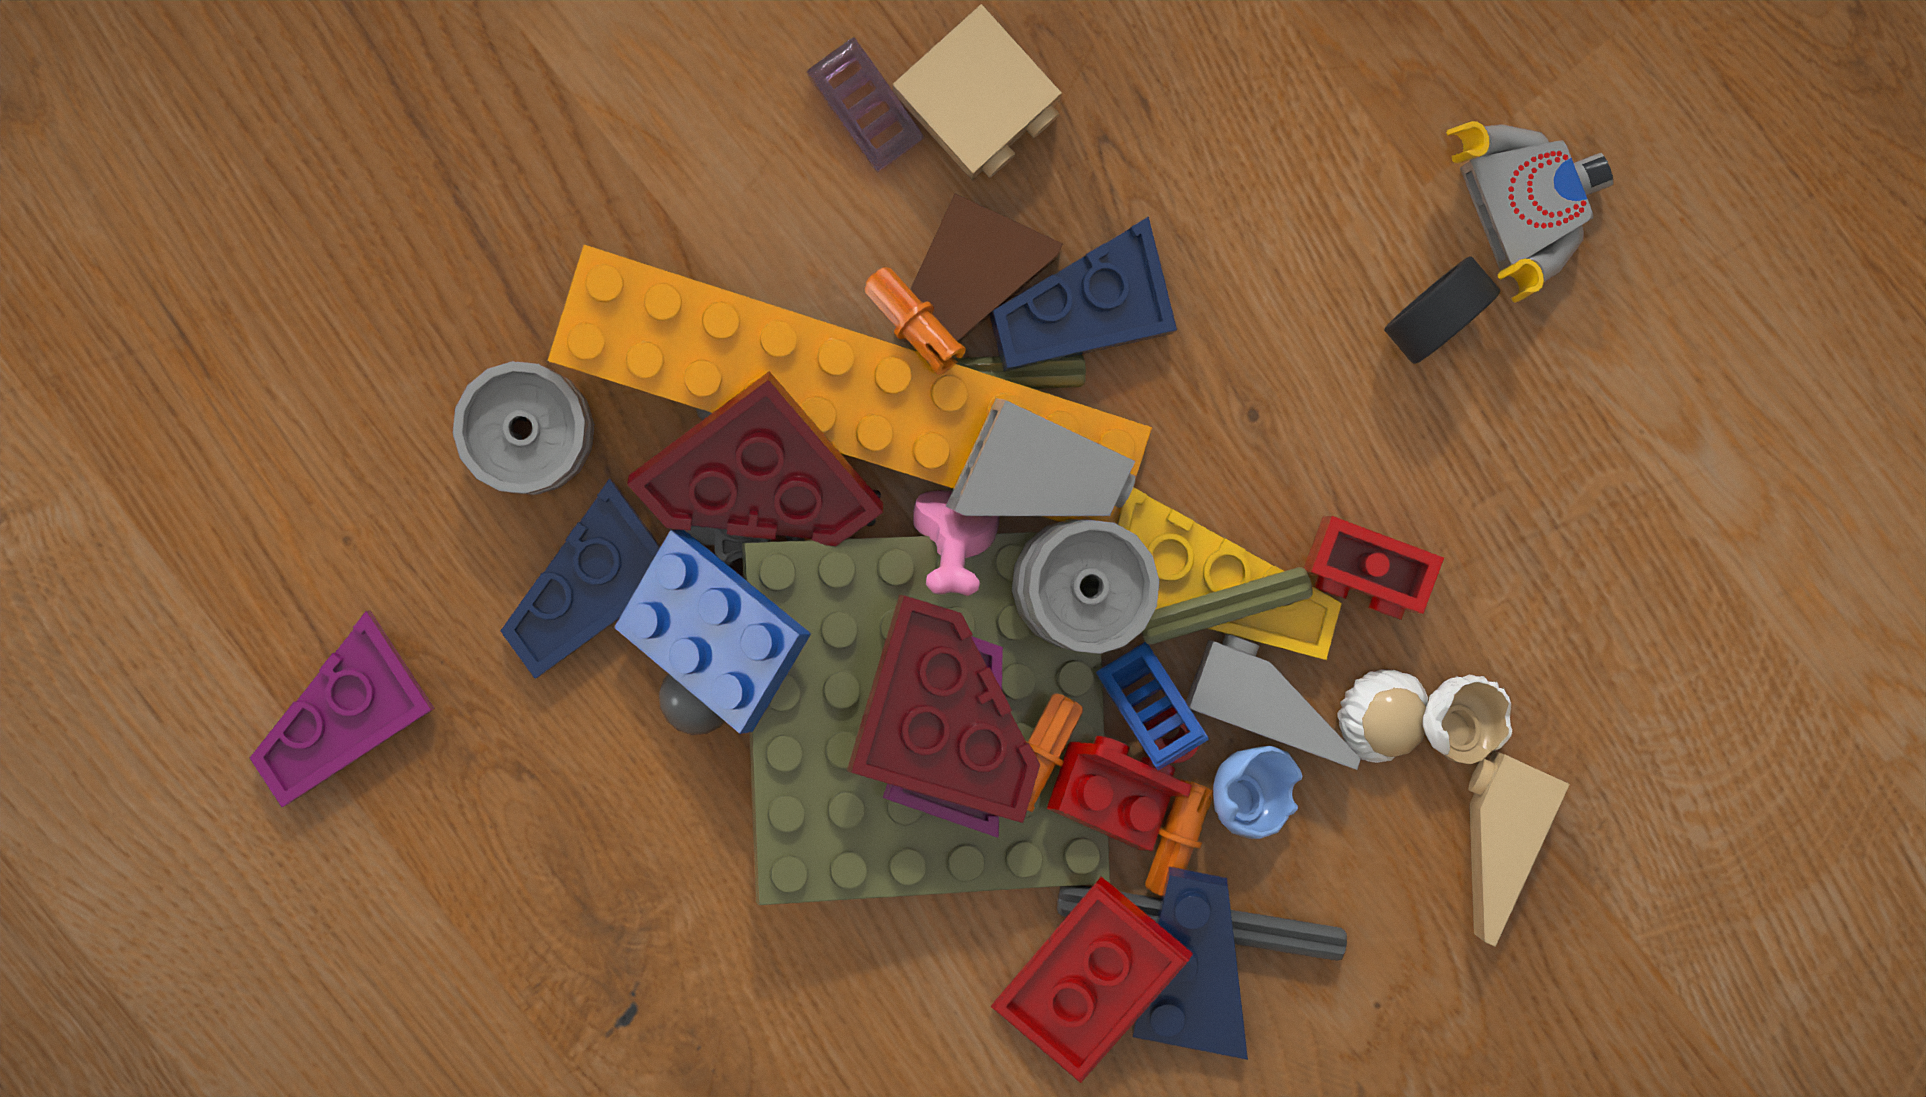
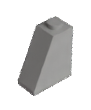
[946,398,1135,516]

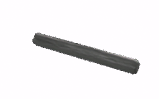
[1057,885,1347,961]

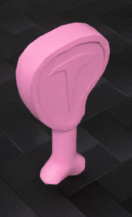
[913,491,999,596]

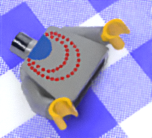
[1446,121,1613,303]

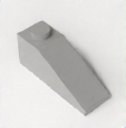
[1186,634,1361,770]

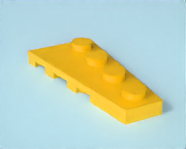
[1118,487,1342,660]

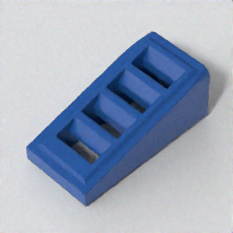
[1096,642,1209,771]

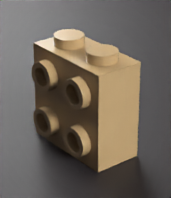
[893,4,1062,180]

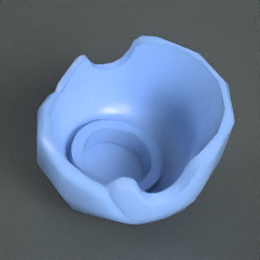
[1213,746,1303,839]

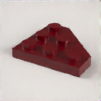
[627,371,883,547]
[847,595,1040,823]

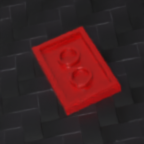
[990,876,1193,1083]

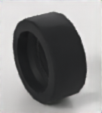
[1384,256,1500,364]

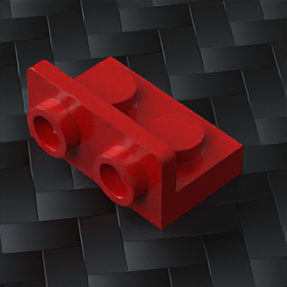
[1047,736,1192,851]

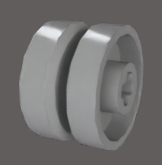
[453,361,595,495]
[1012,519,1160,654]

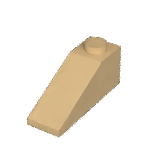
[1468,751,1570,947]

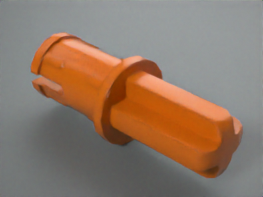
[865,267,966,375]
[1026,693,1083,812]
[1145,778,1213,896]

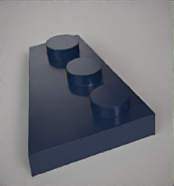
[989,216,1177,372]
[500,478,661,679]

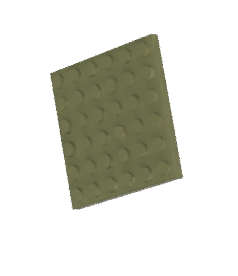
[742,532,1110,905]

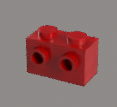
[1304,516,1444,620]

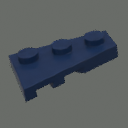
[1132,867,1248,1060]

